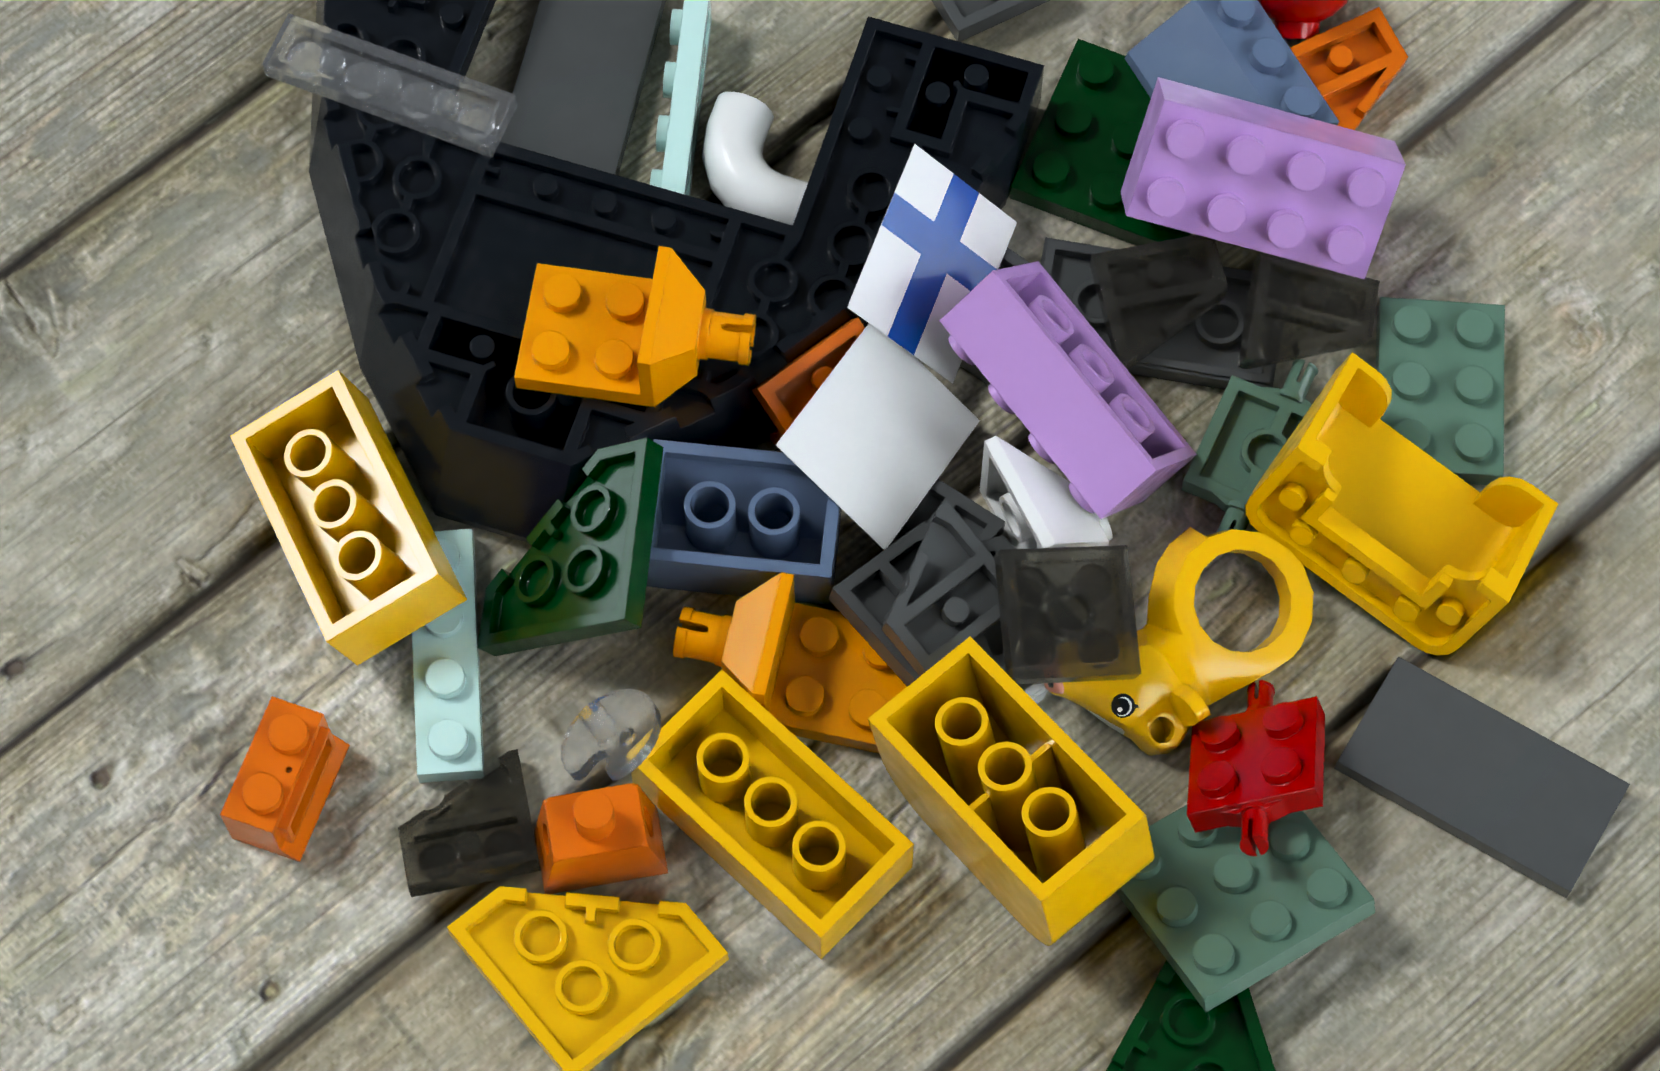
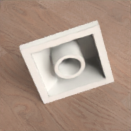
[980,436,1113,588]

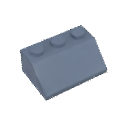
[1125,0,1339,125]
[646,439,841,606]

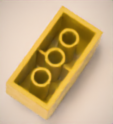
[868,636,1154,946]

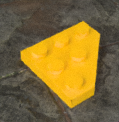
[447,886,729,1071]

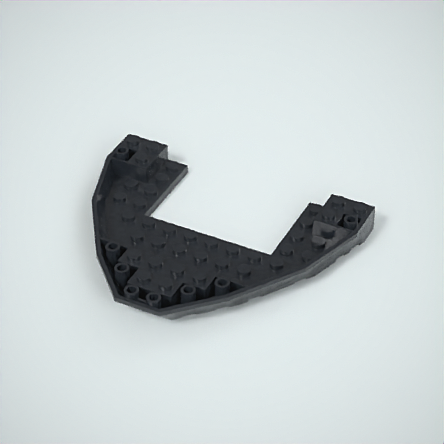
[309,0,1044,543]

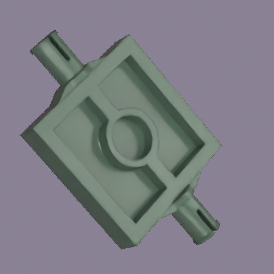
[1181,359,1318,553]

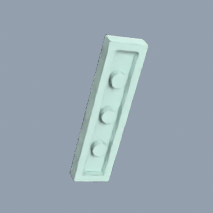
[650,0,712,196]
[412,529,485,783]

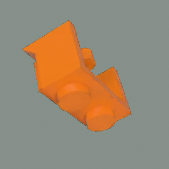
[220,696,350,862]

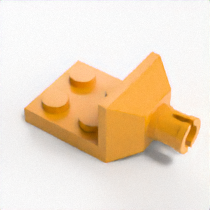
[514,246,756,407]
[673,572,907,754]

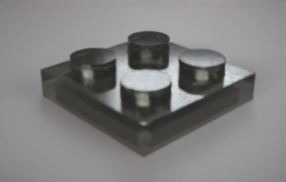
[994,545,1141,684]

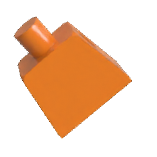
[535,783,668,894]

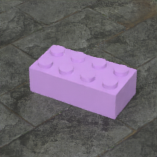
[1120,77,1406,279]
[939,261,1197,519]

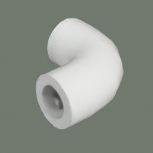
[701,92,808,225]

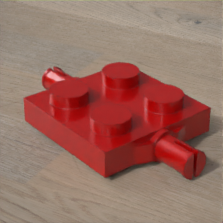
[1187,680,1325,856]

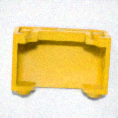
[1245,352,1558,656]

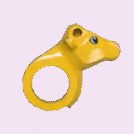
[1041,527,1314,756]

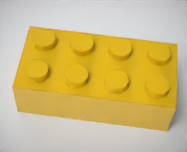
[230,370,467,666]
[629,670,914,959]

